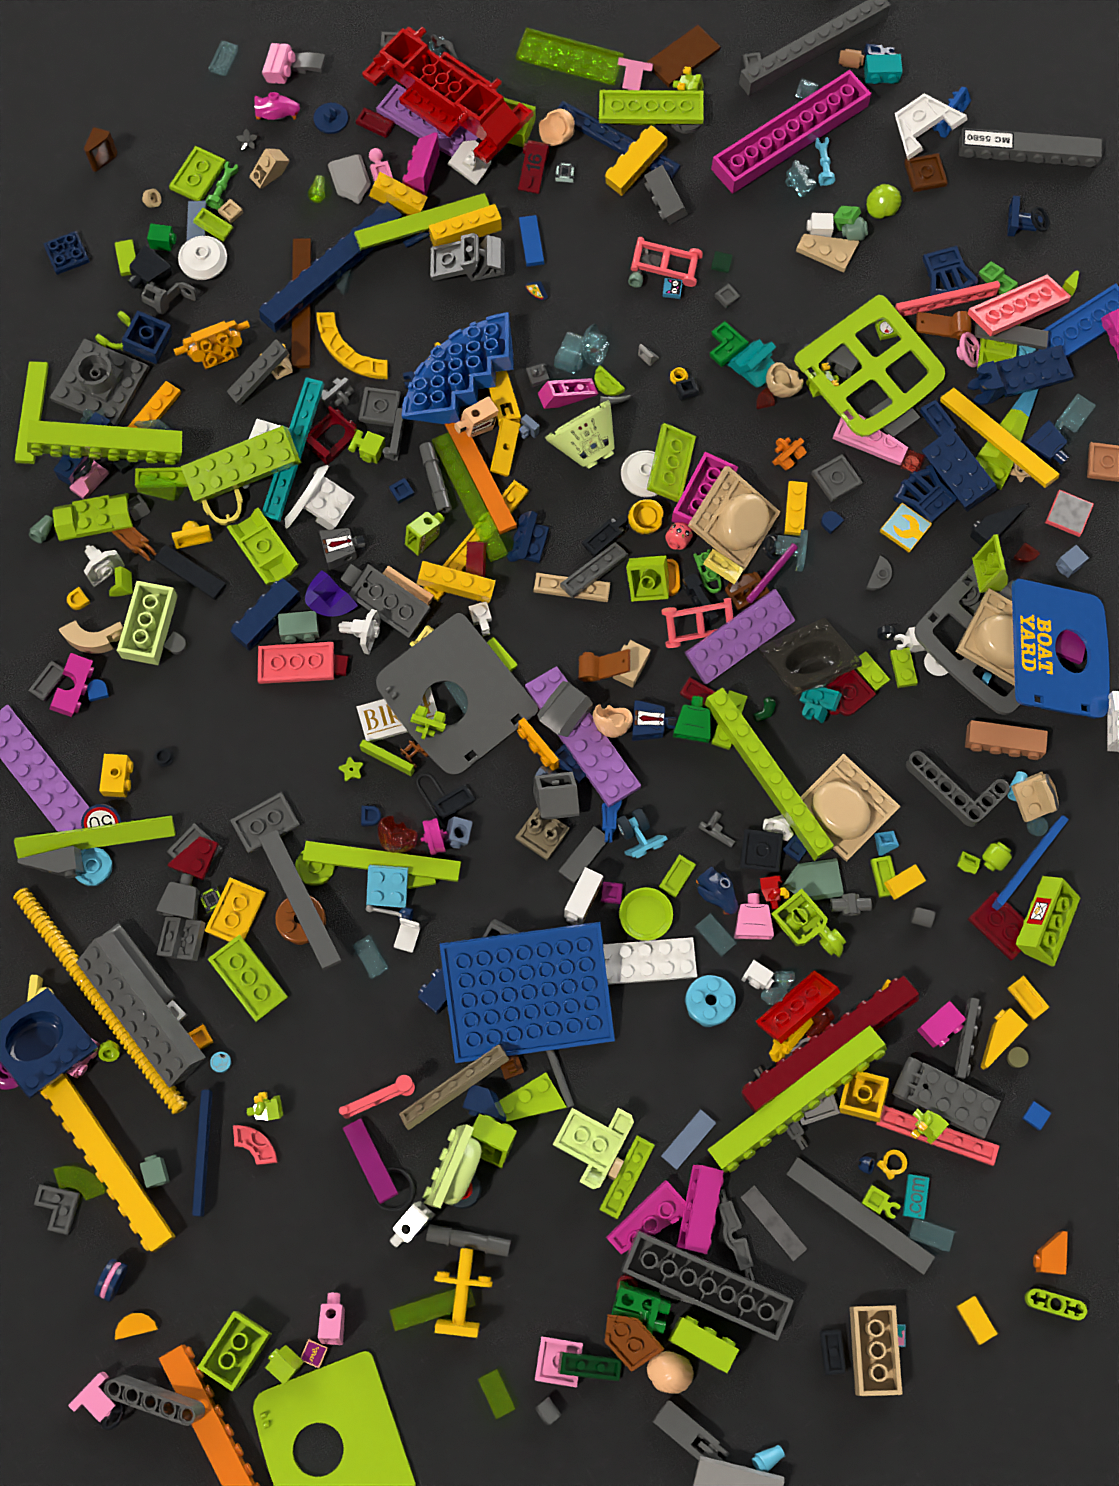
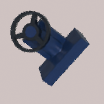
[1007,196,1050,237]

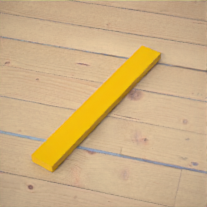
[940,388,1059,488]
[423,480,529,601]

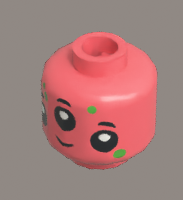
[665,522,693,550]

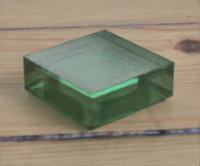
[711,251,733,273]

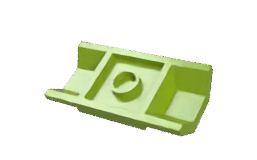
[977,324,1020,368]
[53,493,133,541]
[227,508,298,585]

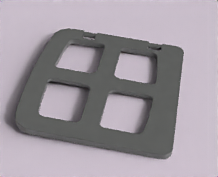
[914,565,1061,715]

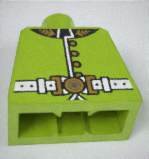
[405,512,445,556]

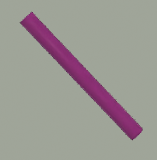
[746,543,798,604]

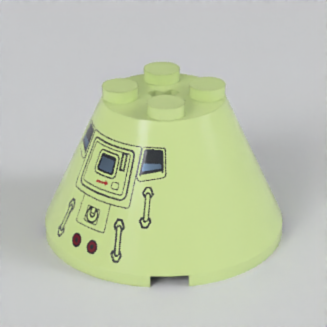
[545,400,615,468]

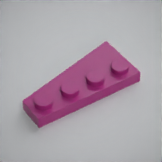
[606,1180,686,1254]

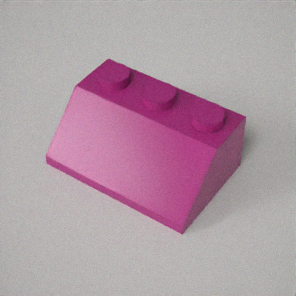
[402,132,440,196]

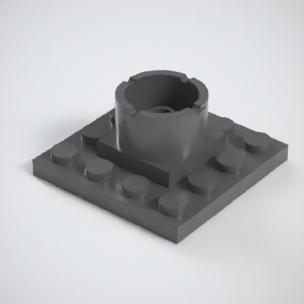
[50,339,150,426]

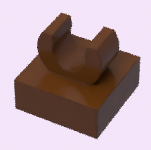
[500,1055,524,1080]

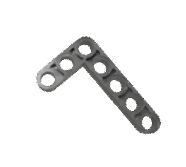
[906,751,1010,827]

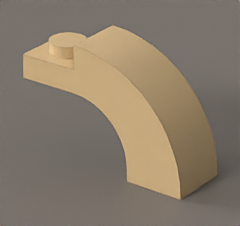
[59,620,123,654]

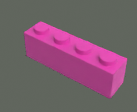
[677,1165,724,1254]

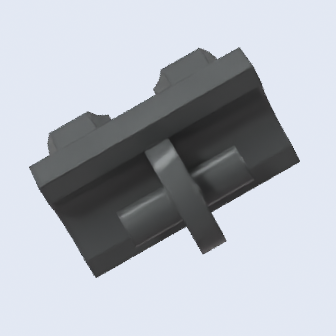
[321,377,354,411]

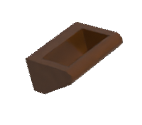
[84,127,117,172]

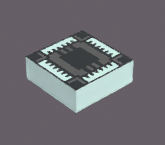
[555,163,574,183]

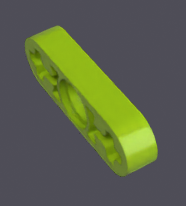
[1025,1289,1087,1320]

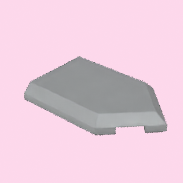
[328,154,371,204]

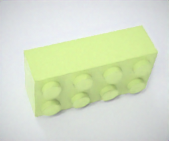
[117,581,178,665]

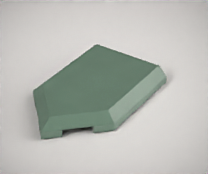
[782,858,844,901]

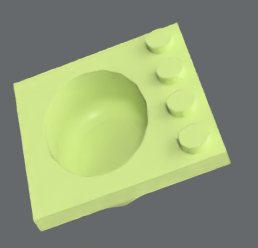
[423,1124,482,1208]

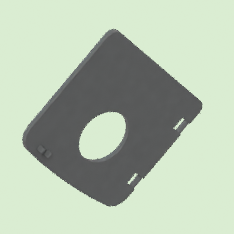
[376,613,538,775]

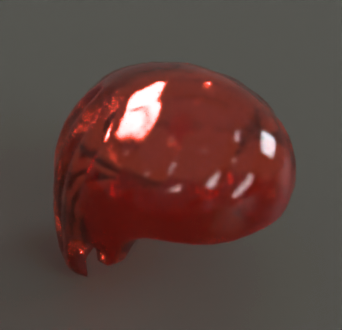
[378,816,418,853]

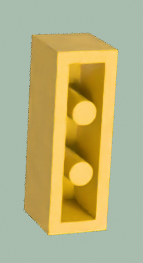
[369,172,427,216]

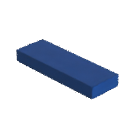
[519,215,544,267]

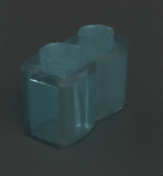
[554,331,590,374]

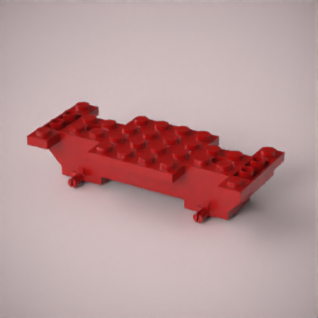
[362,27,534,164]

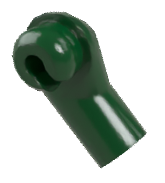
[753,697,776,723]

